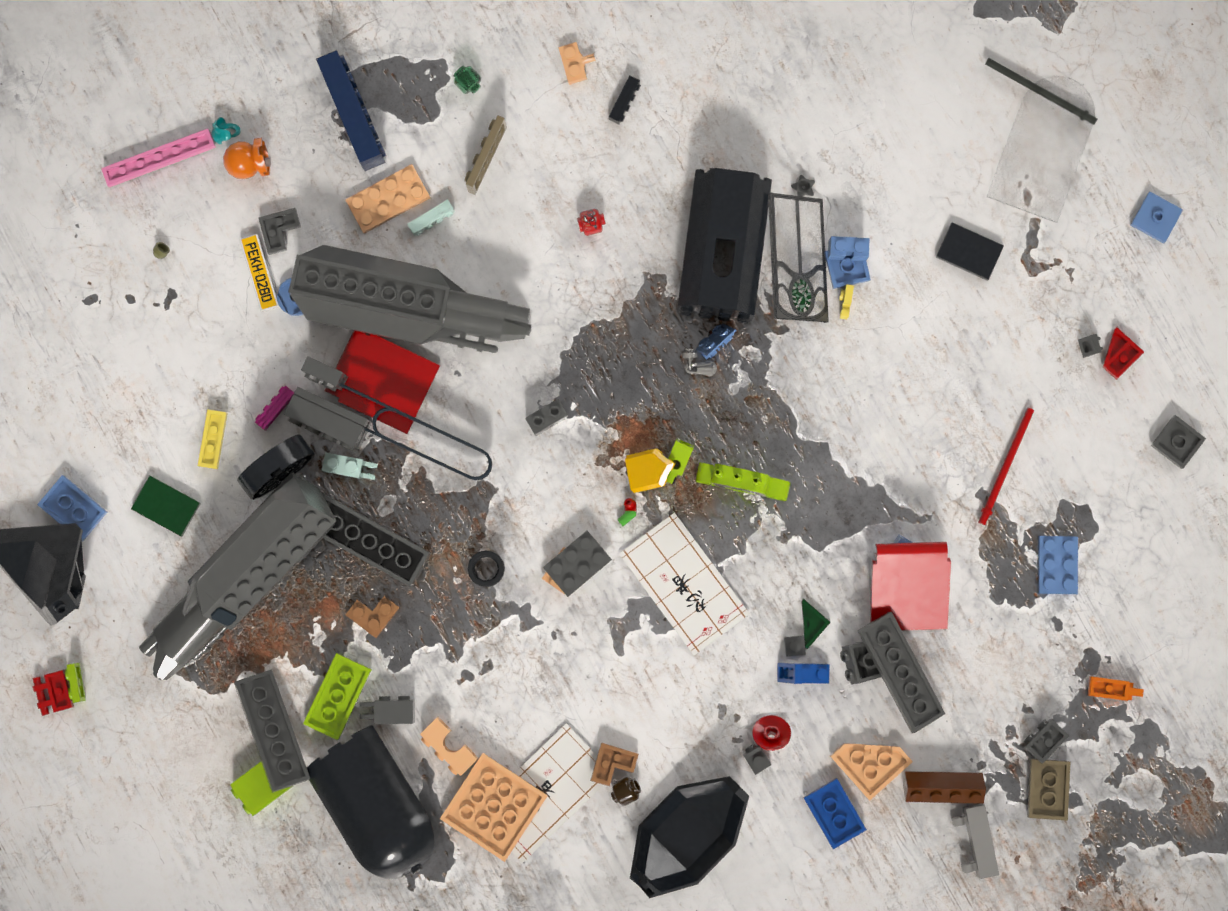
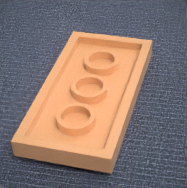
[345,164,430,234]

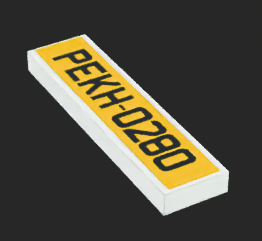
[239,234,280,312]

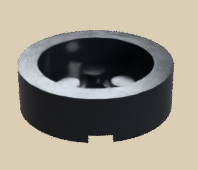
[237,434,315,500]

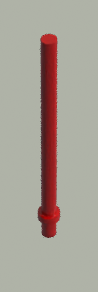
[978,408,1035,525]

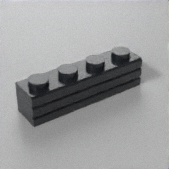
[609,75,641,125]

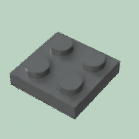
[1151,415,1206,469]

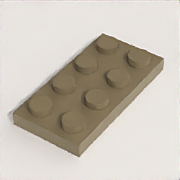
[464,115,507,195]

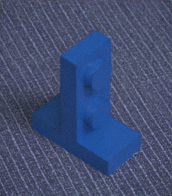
[777,663,830,684]

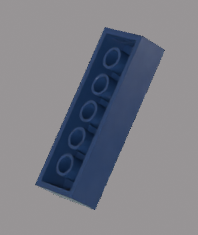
[316,50,386,171]

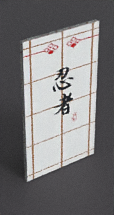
[619,512,750,655]
[512,723,614,863]

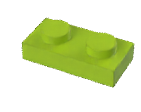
[65,663,86,703]

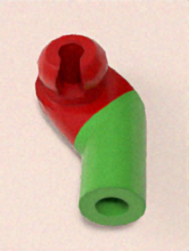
[617,498,637,526]

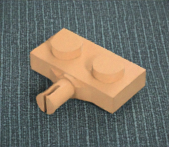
[558,42,596,85]

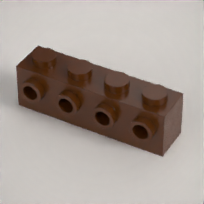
[903,771,986,804]

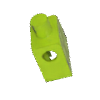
[667,438,694,484]

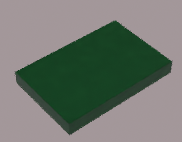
[131,475,201,537]

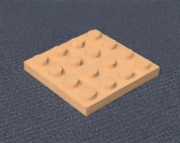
[440,753,548,862]

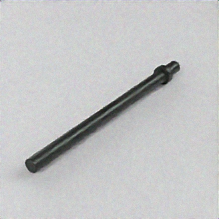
[985,58,1098,125]

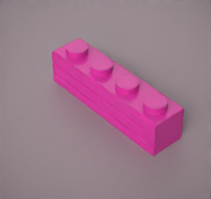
[255,386,295,431]

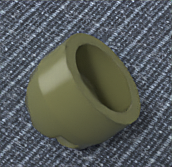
[153,242,170,259]

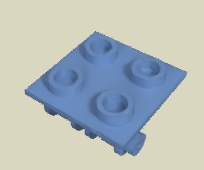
[696,323,737,360]

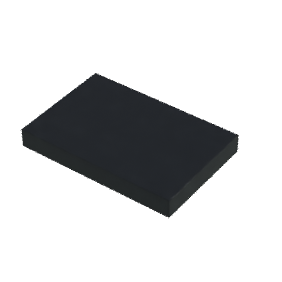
[936,222,1004,281]

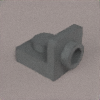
[743,744,772,775]

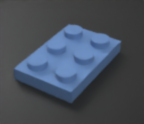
[37,475,108,542]
[1038,536,1078,594]

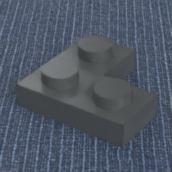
[258,208,301,255]

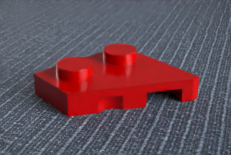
[1103,327,1144,380]

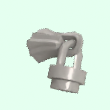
[682,349,717,377]

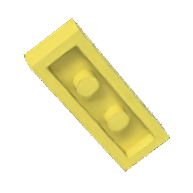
[197,409,228,469]

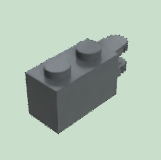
[360,696,415,724]

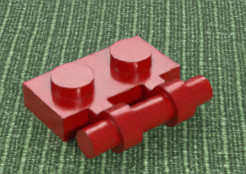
[32,670,74,716]

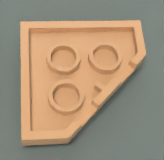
[830,743,913,801]

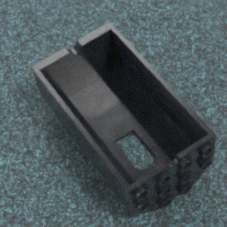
[677,168,772,324]

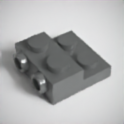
[840,642,881,684]

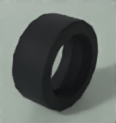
[468,550,505,587]

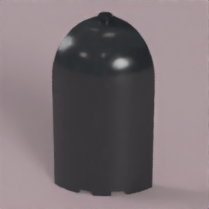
[306,725,434,879]

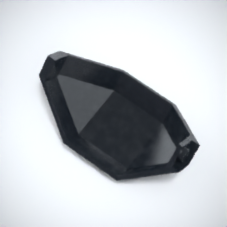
[630,776,749,899]

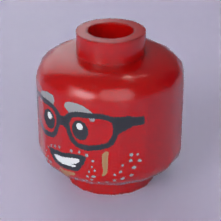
[577,209,606,236]

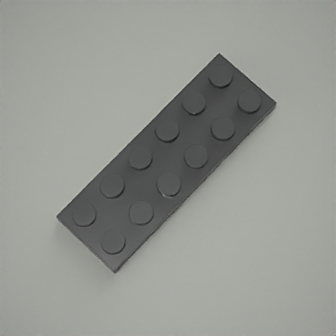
[857,612,945,733]
[234,669,310,793]

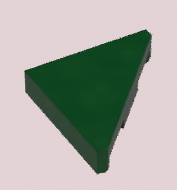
[801,599,831,649]

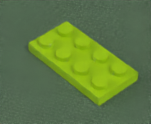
[303,653,372,740]

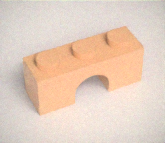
[420,717,478,776]

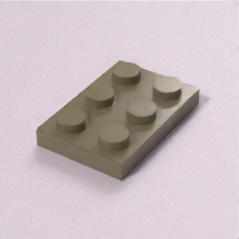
[1027,759,1071,821]

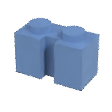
[828,236,870,261]

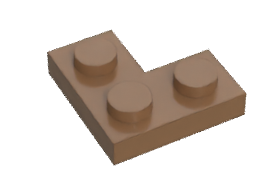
[345,596,400,638]
[590,743,639,786]

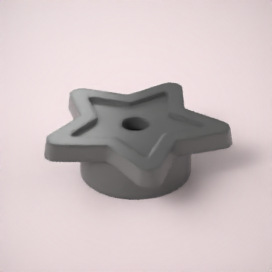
[791,175,815,197]

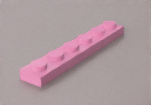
[101,129,216,187]

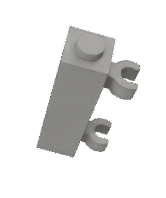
[951,803,999,879]

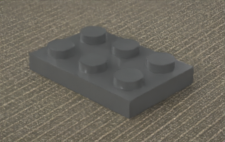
[543,531,612,597]

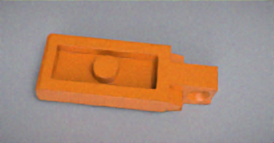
[1087,676,1144,701]

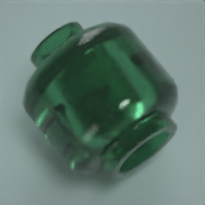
[453,65,482,94]

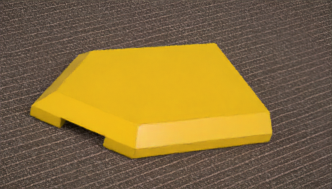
[625,448,675,493]

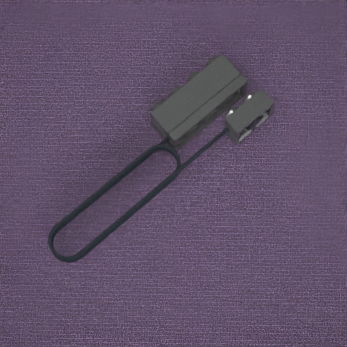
[284,356,492,480]

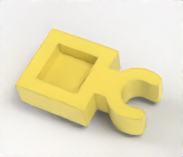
[839,284,854,320]

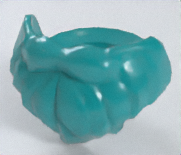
[211,117,241,144]

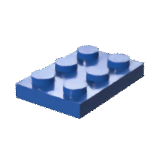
[803,778,867,849]

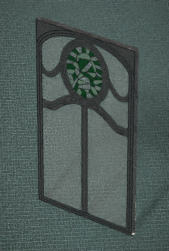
[768,192,829,323]

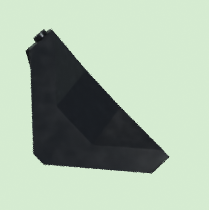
[0,523,86,626]

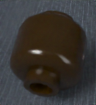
[611,777,641,806]

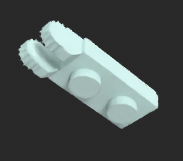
[322,452,378,480]

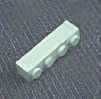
[407,199,455,236]

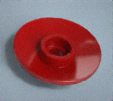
[752,715,791,751]

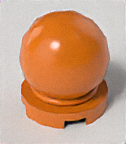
[223,137,270,179]

